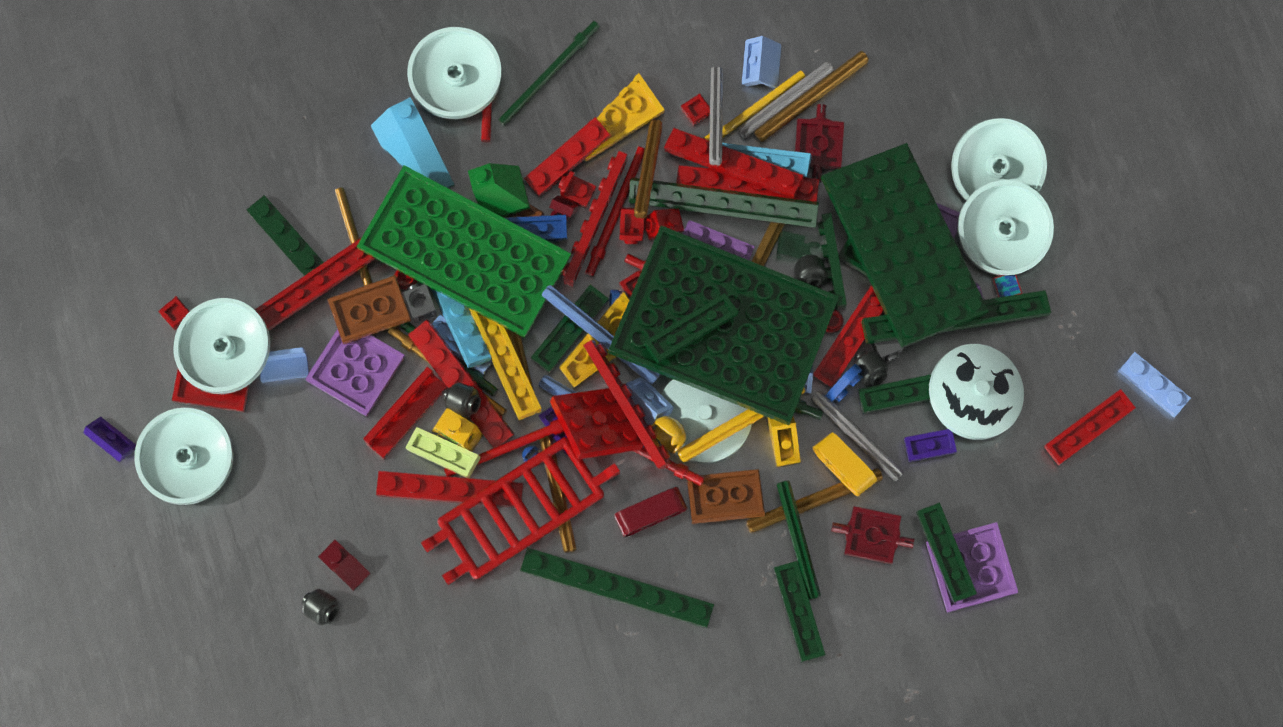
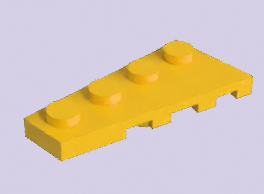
[584,73,665,162]
[559,292,629,387]

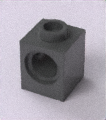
[404,283,438,324]
[871,339,903,363]

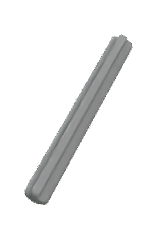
[738,62,834,139]
[709,66,723,165]
[811,390,904,482]

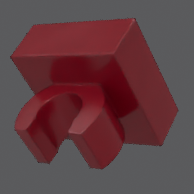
[549,195,579,223]

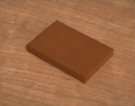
[327,275,412,345]
[687,469,765,524]

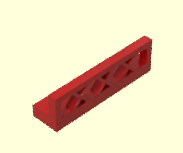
[363,366,448,459]

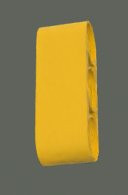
[813,432,877,496]

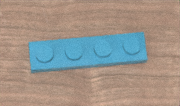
[722,143,812,178]
[431,288,491,368]

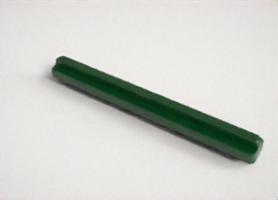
[777,480,821,599]

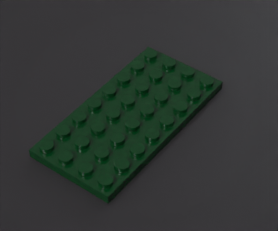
[821,143,989,348]

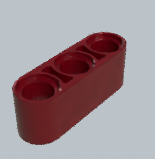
[614,487,688,537]

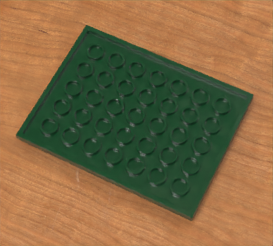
[608,225,839,425]

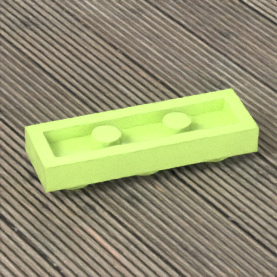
[405,427,481,479]

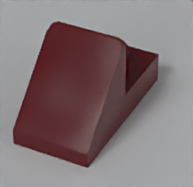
[318,540,371,591]

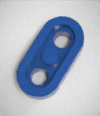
[825,363,863,402]

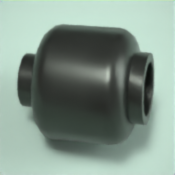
[794,255,827,288]
[853,350,888,386]
[443,382,481,418]
[302,589,339,625]

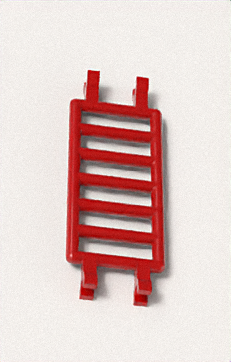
[421,437,620,585]

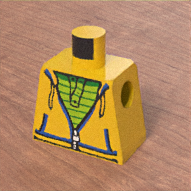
[432,408,483,452]

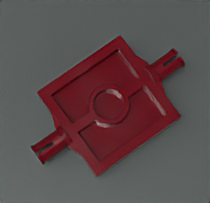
[795,104,844,183]
[831,506,915,565]

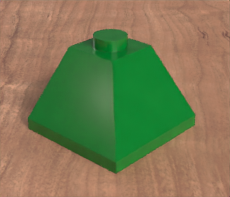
[468,163,530,217]

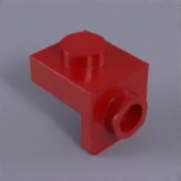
[619,208,644,244]
[644,209,684,240]

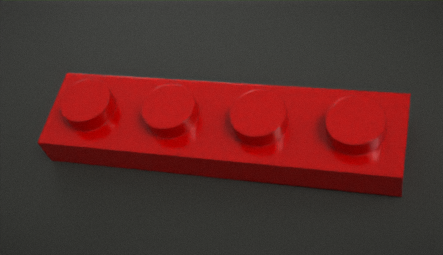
[524,117,611,197]
[1044,389,1136,466]

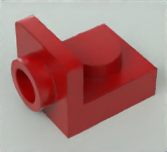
[558,171,596,209]

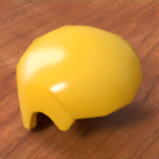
[652,416,686,454]

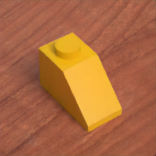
[767,416,801,467]

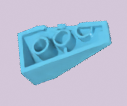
[371,97,455,189]

